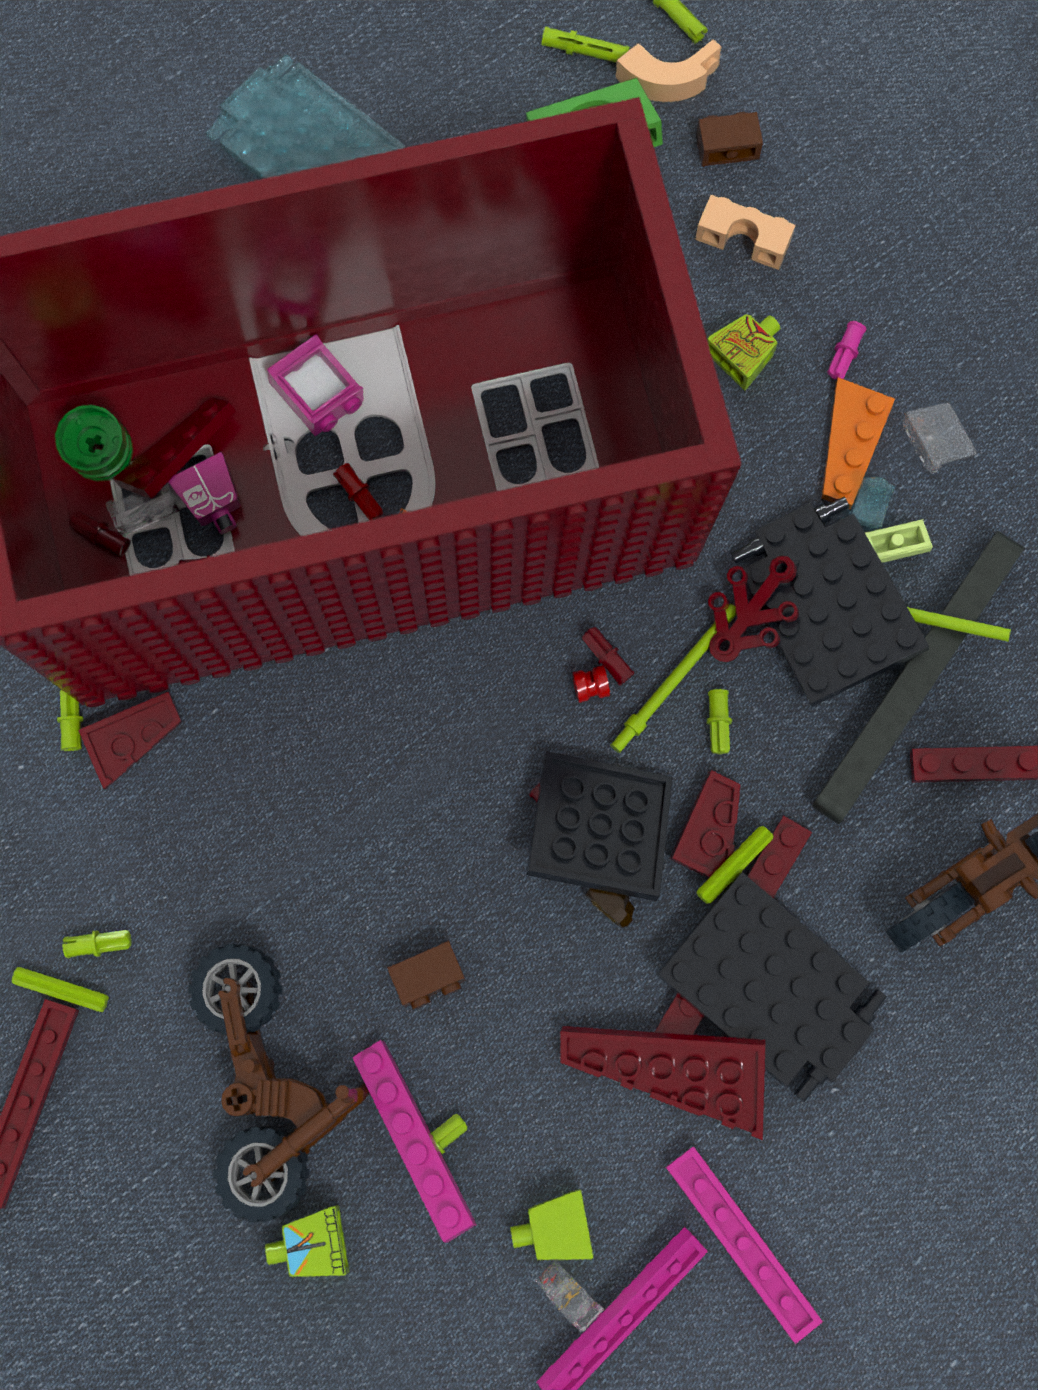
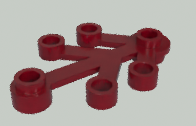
[708,556,799,663]

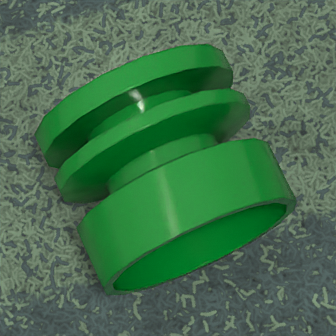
[55,405,133,482]

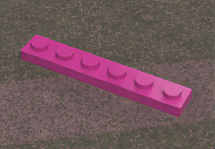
[352,1040,477,1243]
[666,1146,823,1344]
[536,1227,708,1390]

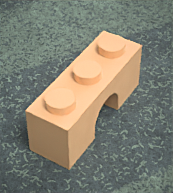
[695,195,795,270]

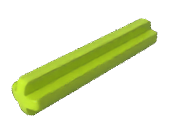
[696,826,773,904]
[11,967,109,1012]

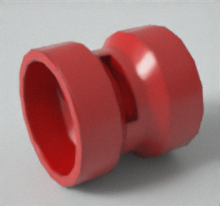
[572,665,610,703]

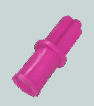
[827,321,866,380]

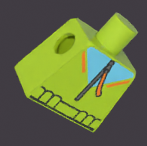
[265,1205,350,1277]

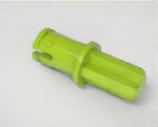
[706,689,732,754]
[57,690,83,751]
[62,930,132,958]
[430,1114,468,1154]

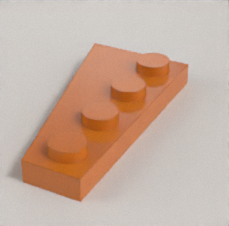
[821,377,895,509]

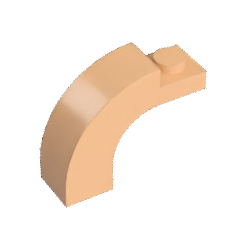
[616,39,721,102]

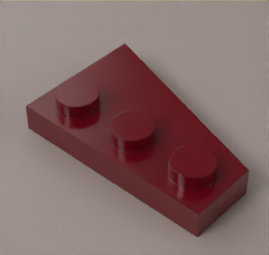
[78,692,182,790]
[669,770,741,887]

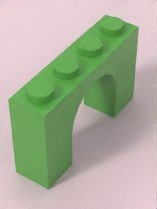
[526,78,663,147]

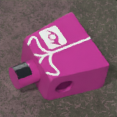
[169,452,241,534]

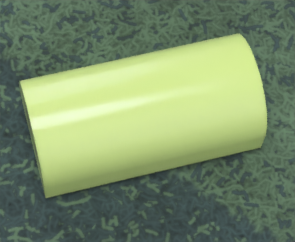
[865,519,933,563]

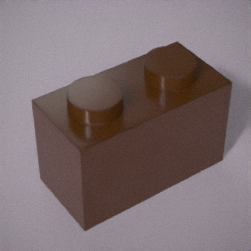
[696,112,763,167]
[387,941,466,1010]

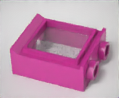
[267,334,364,436]

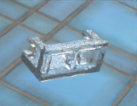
[105,483,181,537]

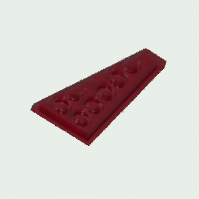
[560,1026,766,1140]

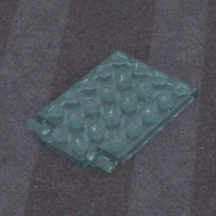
[205,54,406,179]

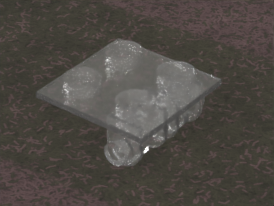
[902,402,977,474]

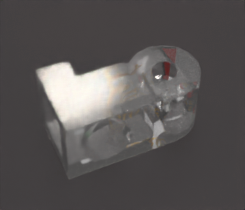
[536,1260,604,1332]

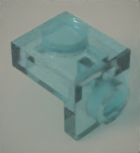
[851,477,895,530]

